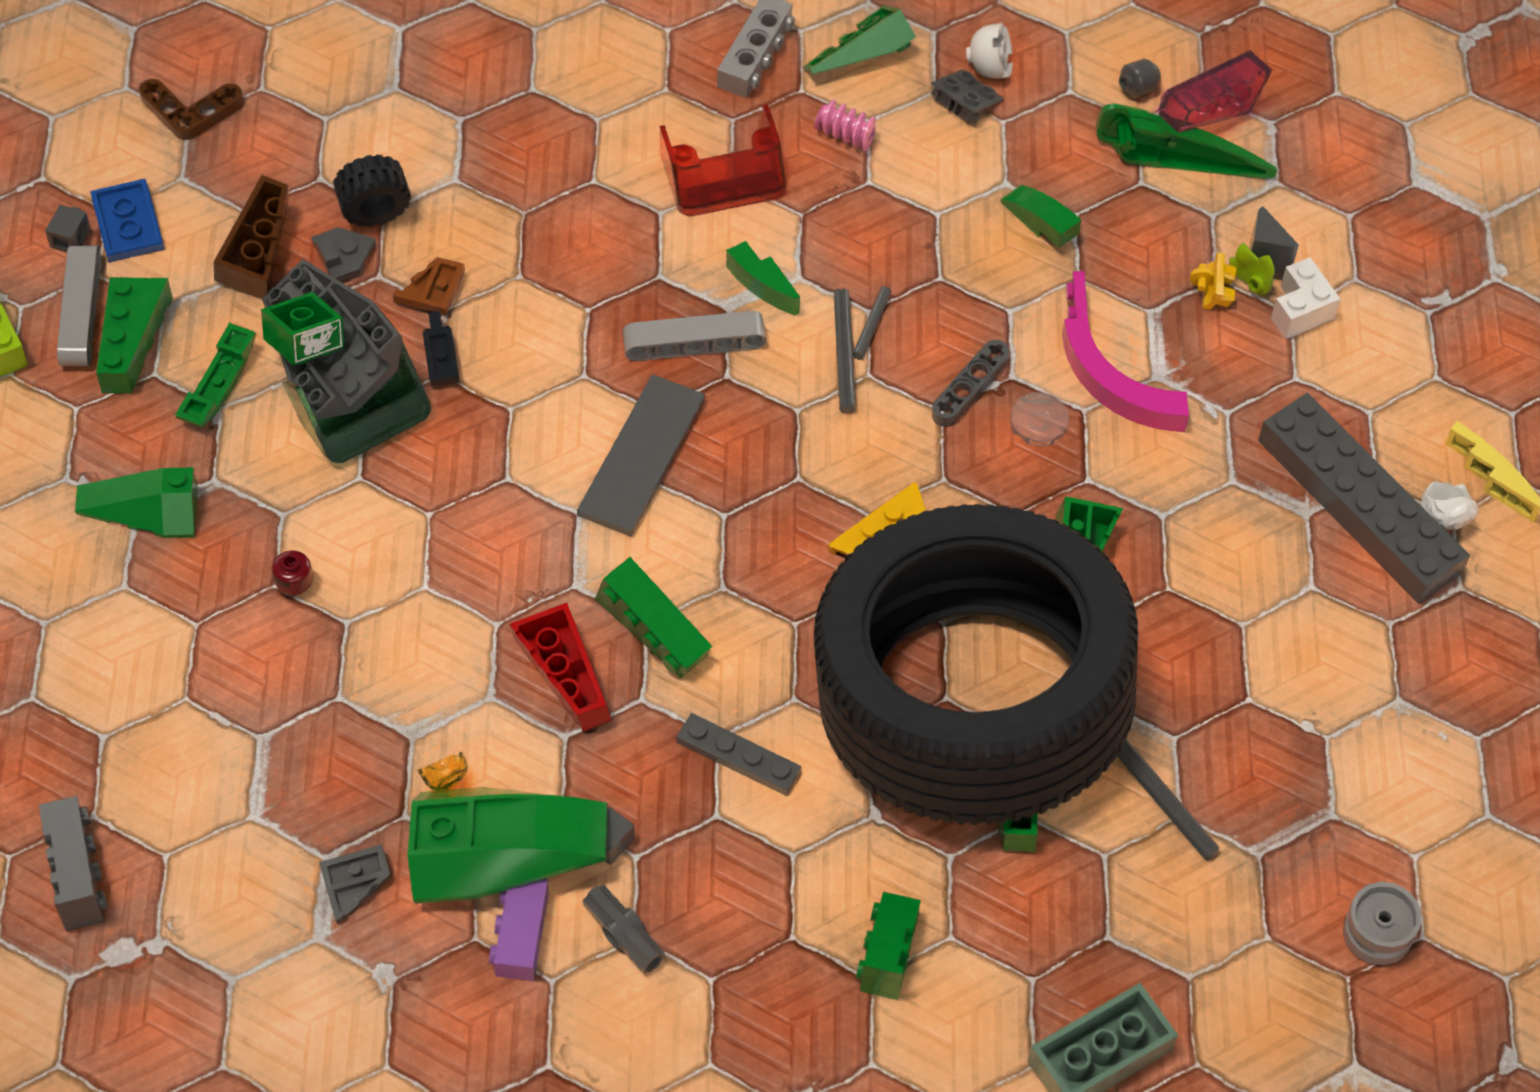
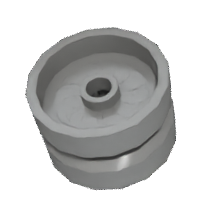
[1343,882,1422,966]

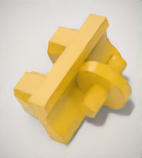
[1190,252,1236,311]

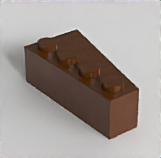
[213,175,288,299]

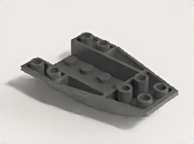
[262,259,402,420]

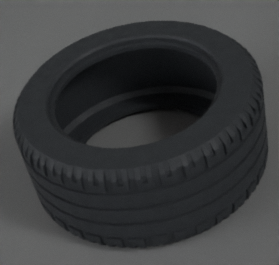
[814,504,1138,825]

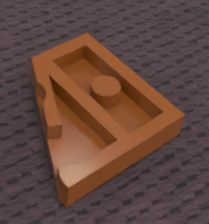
[393,257,465,315]

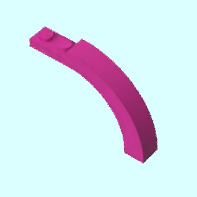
[1062,271,1189,432]

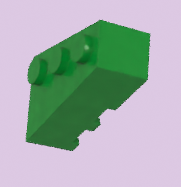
[1055,496,1123,552]
[856,891,921,1000]

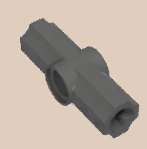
[582,884,665,974]

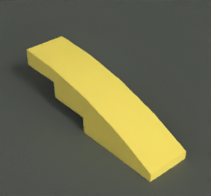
[1445,421,1540,523]

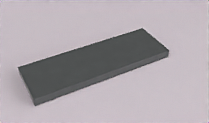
[577,374,705,537]

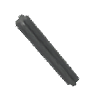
[834,288,856,413]
[1117,739,1219,860]

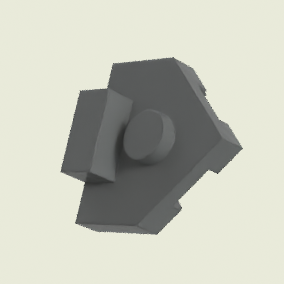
[311,227,376,282]

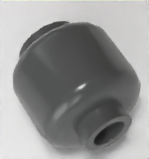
[1119,59,1161,98]

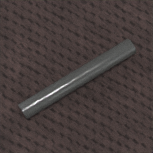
[853,286,891,360]

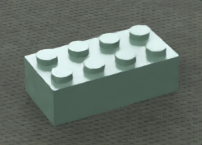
[1027,983,1178,1092]

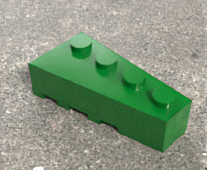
[595,557,713,678]

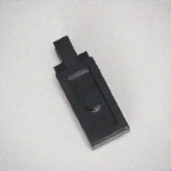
[423,311,460,387]

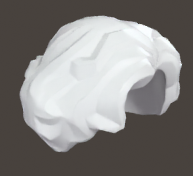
[1420,481,1479,530]

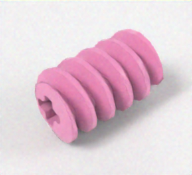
[814,99,876,151]

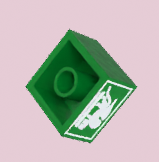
[261,292,345,366]

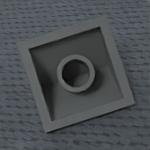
[1249,206,1299,280]

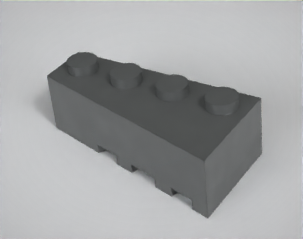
[39,796,108,931]

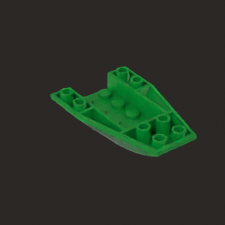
[407,787,608,904]

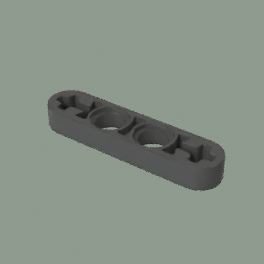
[932,340,1009,427]

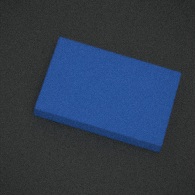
[90,178,165,263]

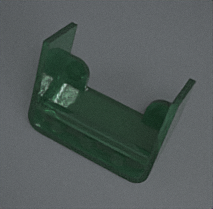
[282,341,431,463]

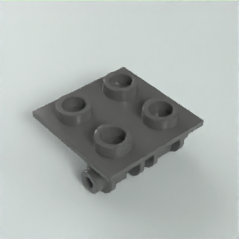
[931,69,1004,124]

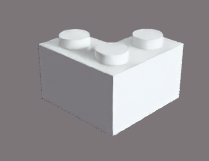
[1271,257,1341,339]

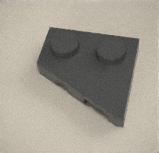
[319,844,391,923]

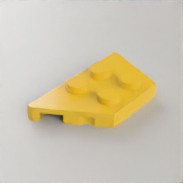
[828,482,926,555]

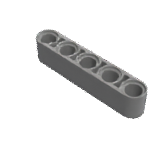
[57,245,101,366]
[622,311,767,361]

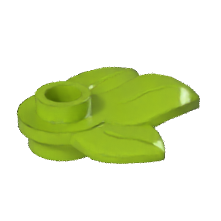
[1229,243,1275,295]

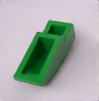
[1001,185,1082,248]
[726,241,800,316]

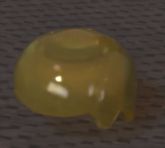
[418,752,468,791]

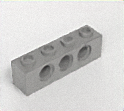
[717,0,795,98]

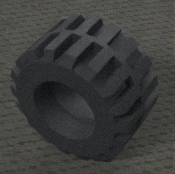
[333,154,411,227]

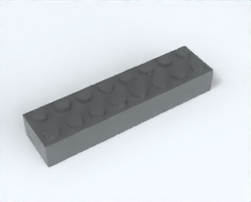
[1258,392,1470,604]

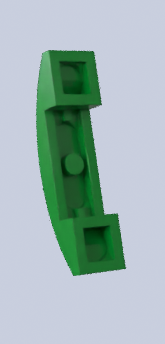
[175,323,256,428]

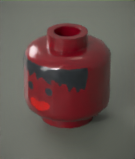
[272,550,313,596]

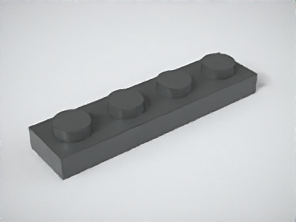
[676,713,801,796]

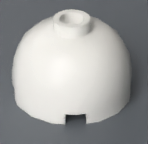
[966,23,1013,79]

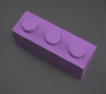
[489,879,549,981]

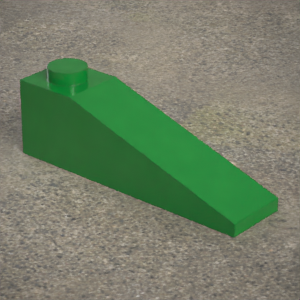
[803,5,916,74]
[75,467,198,538]

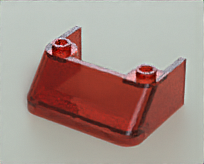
[659,104,786,216]

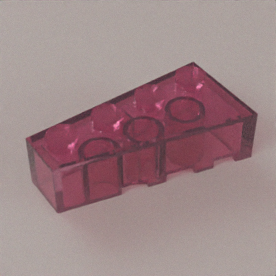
[1156,50,1273,132]

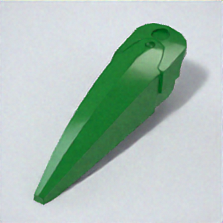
[1095,103,1277,178]

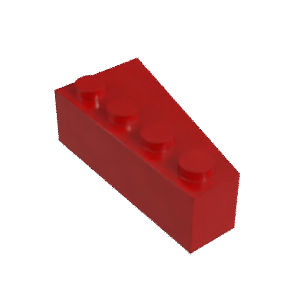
[509,602,612,732]

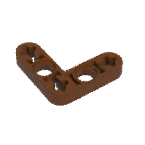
[139,79,244,140]

